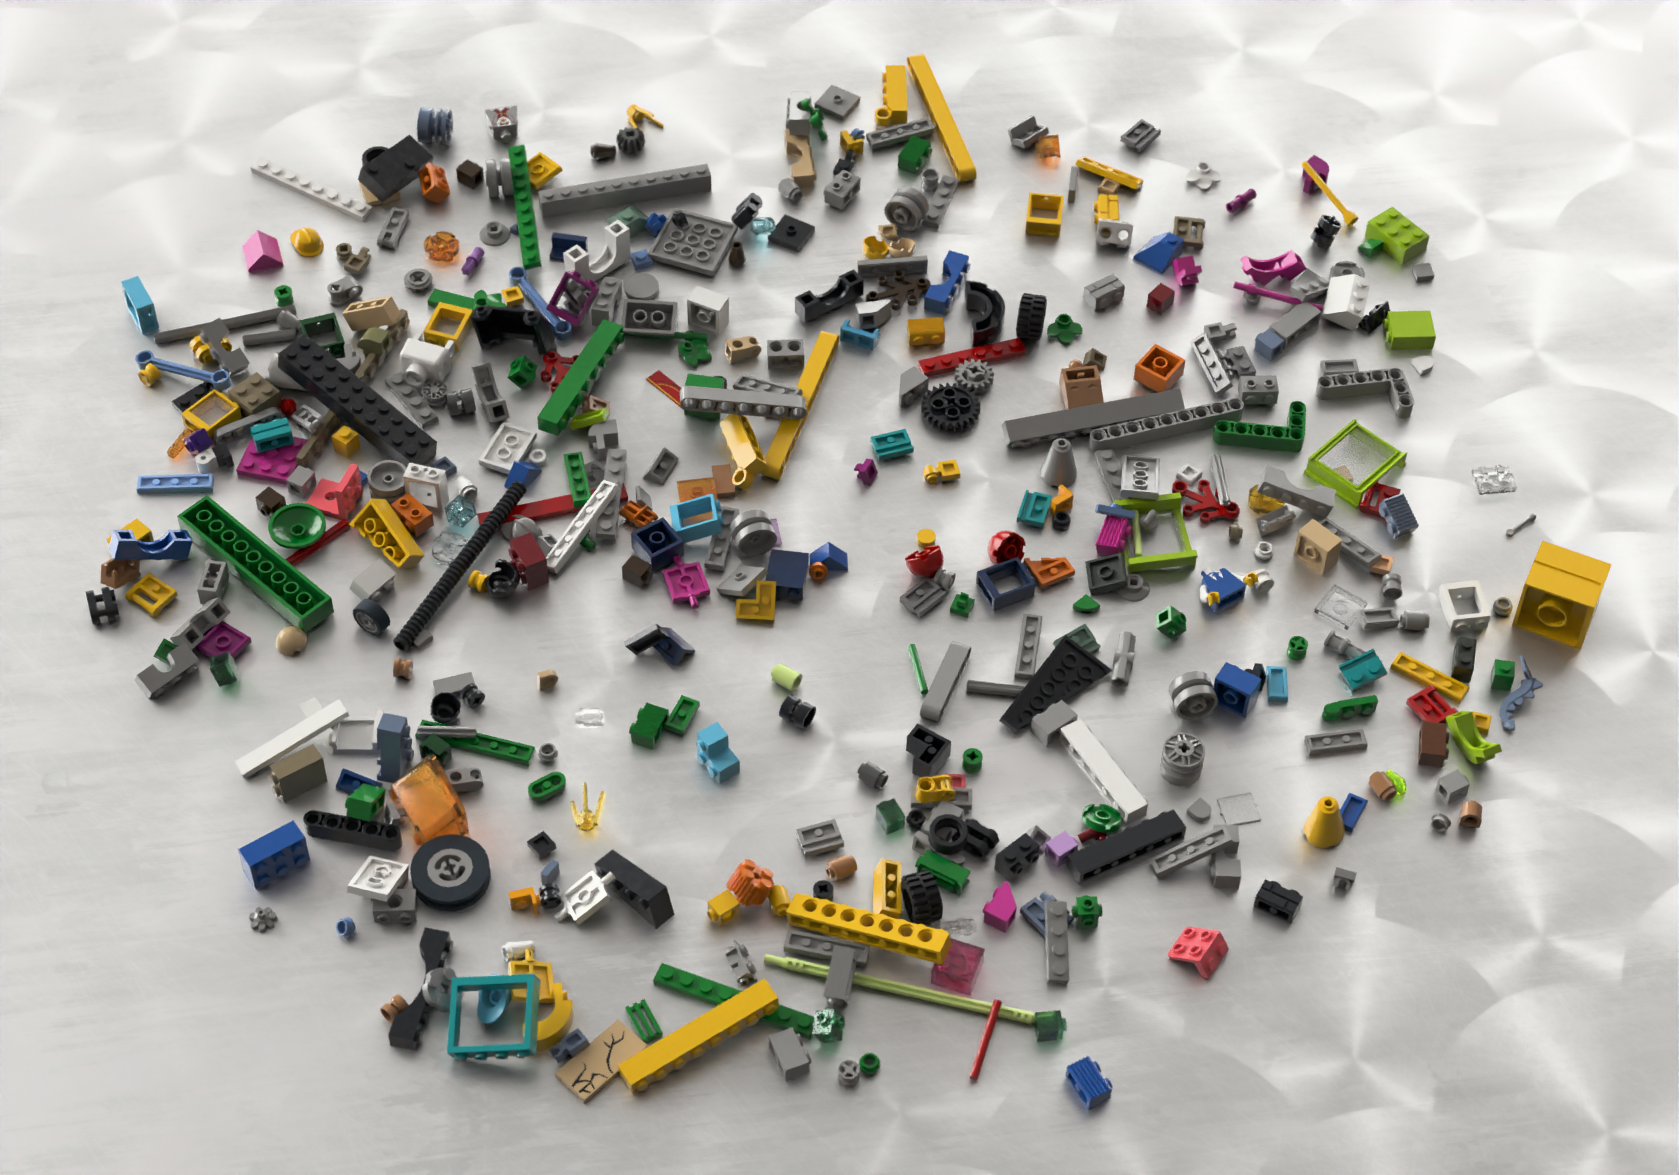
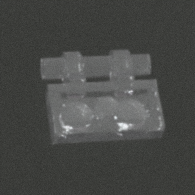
[1472,465,1517,495]
[930,917,977,937]

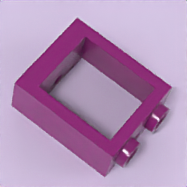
[546,270,600,327]

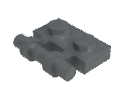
[1216,346,1256,380]

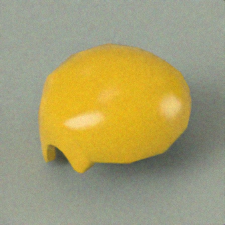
[863,235,889,260]

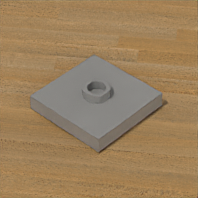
[814,85,860,120]
[716,565,768,597]

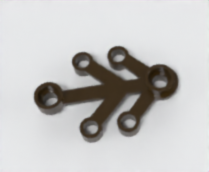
[866,270,931,310]

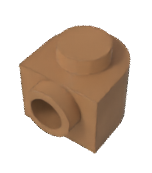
[1459,801,1482,828]

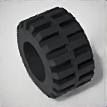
[1016,293,1047,340]
[901,870,943,925]

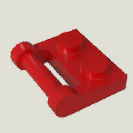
[1359,482,1401,519]
[1406,685,1458,723]

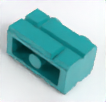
[250,418,294,453]

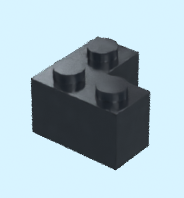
[906,723,951,778]

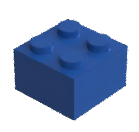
[1213,662,1261,719]

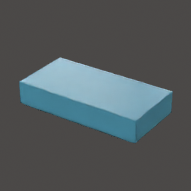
[1266,666,1288,702]

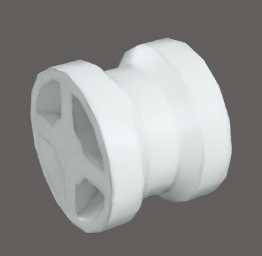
[1253,569,1274,593]

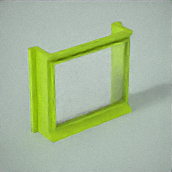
[1304,419,1407,509]
[1113,492,1198,574]

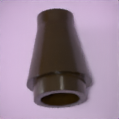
[590,143,616,160]
[728,241,746,268]

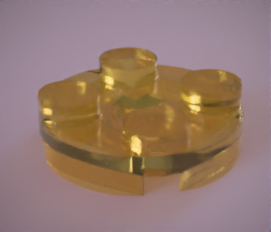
[1248,484,1285,514]

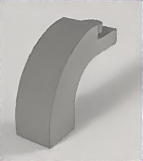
[471,362,510,423]

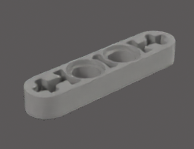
[213,407,283,445]

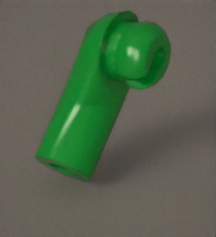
[579,530,597,551]

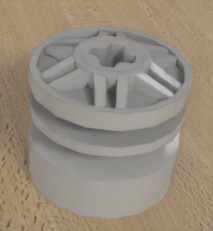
[1160,733,1205,786]

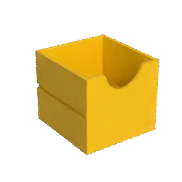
[1512,541,1612,650]

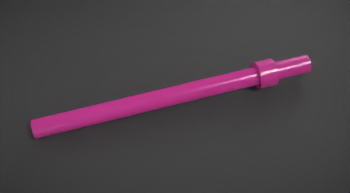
[1233,281,1324,312]

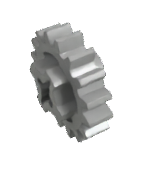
[954,359,994,393]

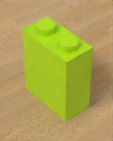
[1383,311,1436,350]

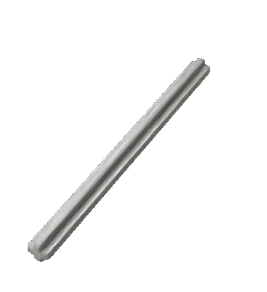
[154,305,296,344]

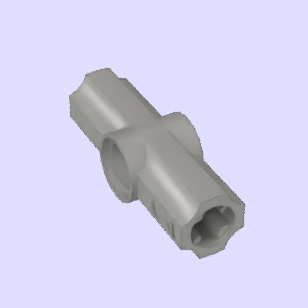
[1111,631,1136,688]

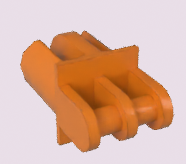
[619,500,658,529]

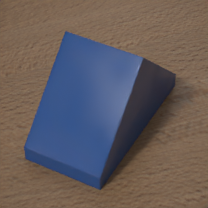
[504,461,542,489]
[809,542,848,571]

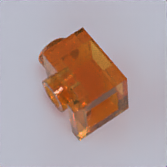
[1035,134,1061,158]

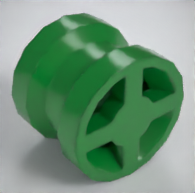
[274,285,294,307]
[1287,636,1308,661]
[962,748,983,774]

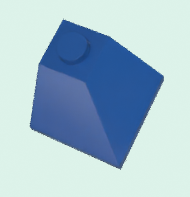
[1134,232,1184,274]

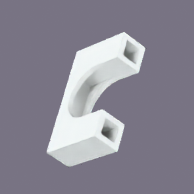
[563,220,631,290]

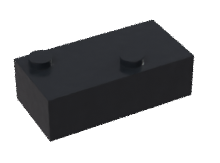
[358,135,434,202]

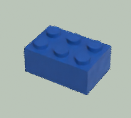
[238,820,310,889]

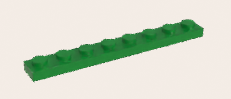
[653,963,818,1039]

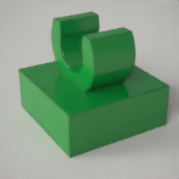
[950,592,975,618]

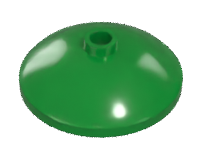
[268,503,326,549]

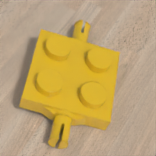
[508,948,555,1003]

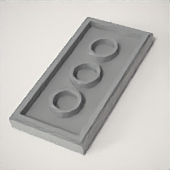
[1120,455,1160,500]

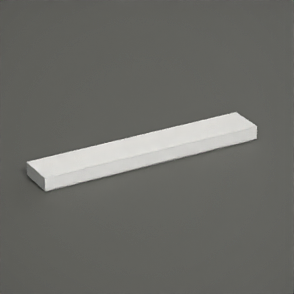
[546,480,620,574]
[235,699,350,779]

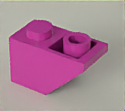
[982,881,1017,933]

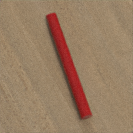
[969,999,1002,1080]

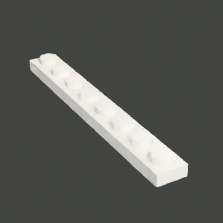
[250,157,373,222]

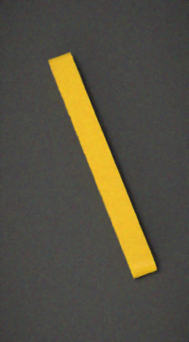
[907,53,977,182]
[761,331,839,480]

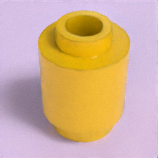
[768,885,791,917]

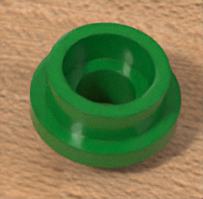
[859,1053,880,1074]

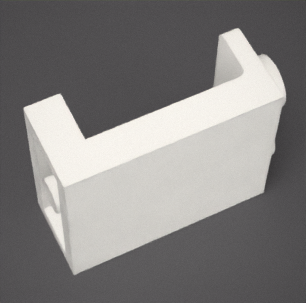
[329,710,384,754]

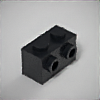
[994,833,1040,882]

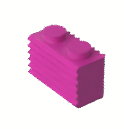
[1096,515,1132,556]

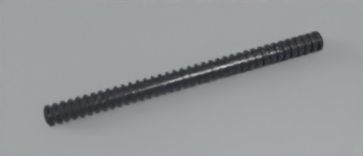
[393,481,527,651]

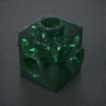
[813,1007,845,1043]

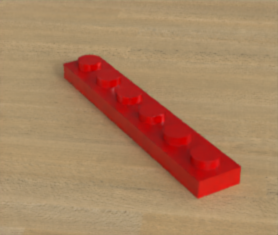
[918,337,1026,377]

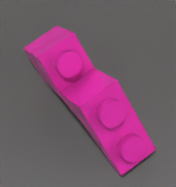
[1240,249,1306,286]

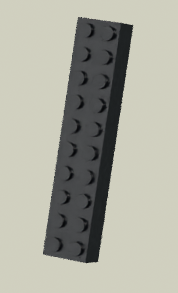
[278,334,437,468]

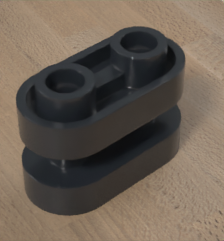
[86,586,119,625]
[952,819,999,860]

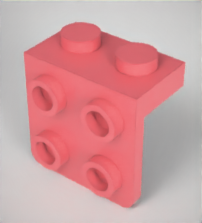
[1168,927,1229,979]

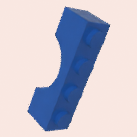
[924,250,971,315]
[109,530,192,561]

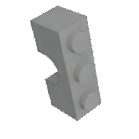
[591,276,622,327]
[199,317,250,377]
[170,597,231,650]
[134,642,199,699]
[1209,825,1241,888]

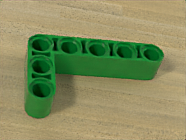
[1213,401,1306,452]

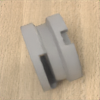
[422,380,448,409]

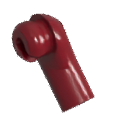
[1077,828,1107,844]

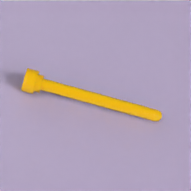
[1301,161,1359,227]

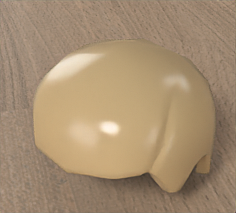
[888,238,916,258]
[276,626,307,656]

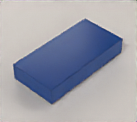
[1340,793,1368,833]

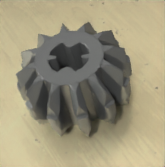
[616,126,645,154]

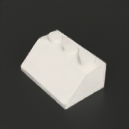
[1321,274,1371,331]

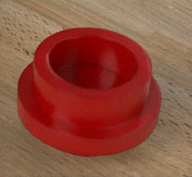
[280,398,297,417]

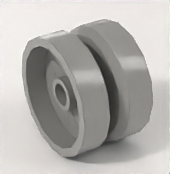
[485,158,513,198]
[884,186,929,231]
[367,460,407,506]
[730,510,777,557]
[1168,671,1218,719]

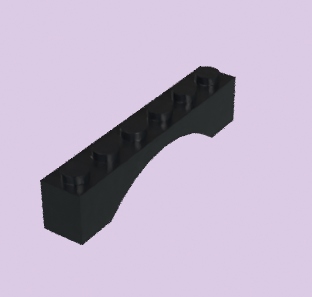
[388,927,453,1051]

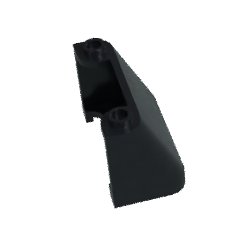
[471,306,557,355]

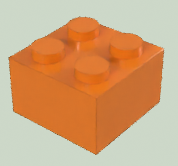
[1133,344,1185,392]

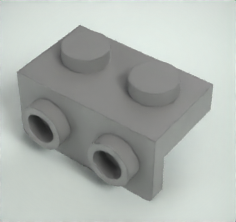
[1008,116,1049,148]

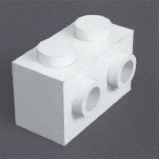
[349,558,396,601]

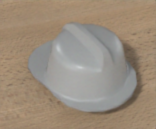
[501,515,543,540]

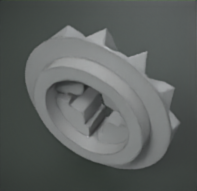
[404,269,432,292]

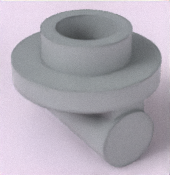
[1139,509,1158,530]

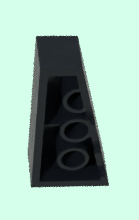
[594,849,675,929]

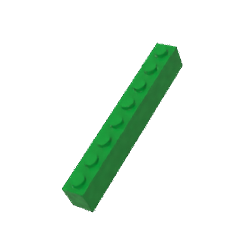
[537,319,625,436]

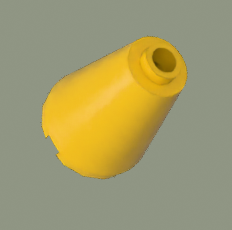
[1304,796,1345,849]

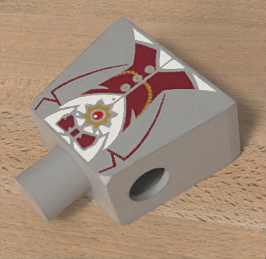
[485,106,518,143]

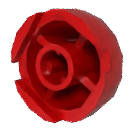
[987,530,1026,565]
[905,545,944,579]

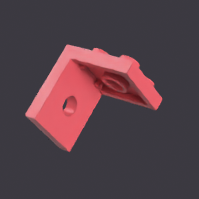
[306,463,363,520]

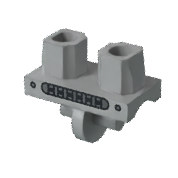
[563,280,590,311]

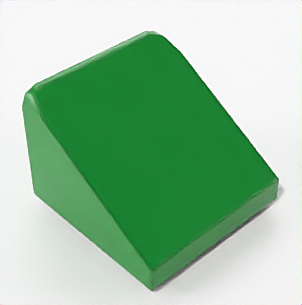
[1358,239,1384,258]

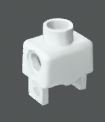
[400,331,455,387]

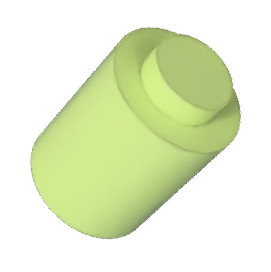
[771,664,802,692]

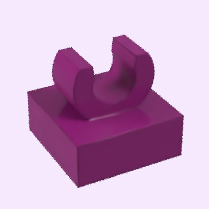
[854,459,878,485]

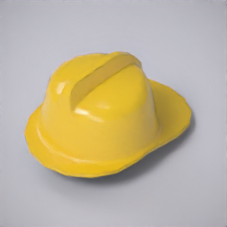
[290,227,324,257]

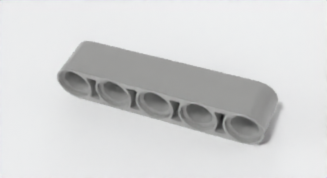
[920,641,971,722]

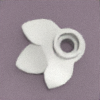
[1187,161,1221,190]

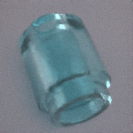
[750,217,776,235]

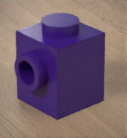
[182,428,214,455]

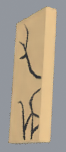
[555,1020,648,1103]

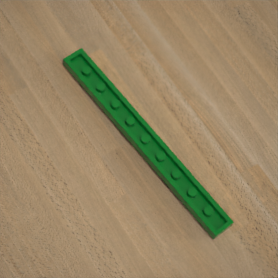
[508,144,542,270]

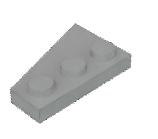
[1289,268,1329,302]

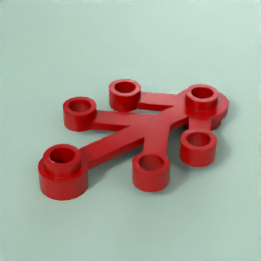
[540,351,589,401]
[1172,480,1240,524]

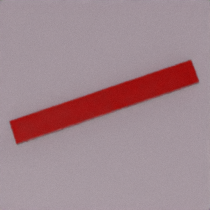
[477,483,628,528]

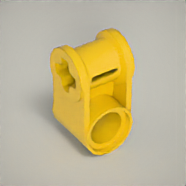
[915,774,956,803]

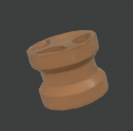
[393,658,413,679]

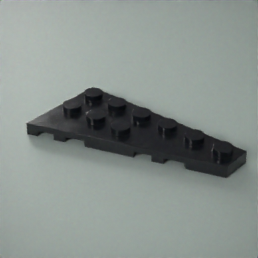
[999,635,1112,732]

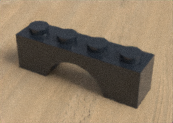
[795,269,864,323]

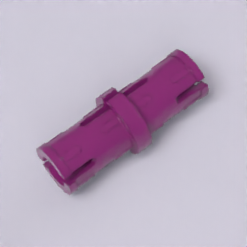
[1226,188,1257,213]

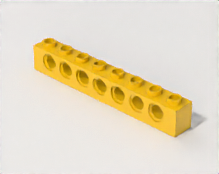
[786,893,952,965]

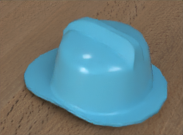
[477,974,511,1024]

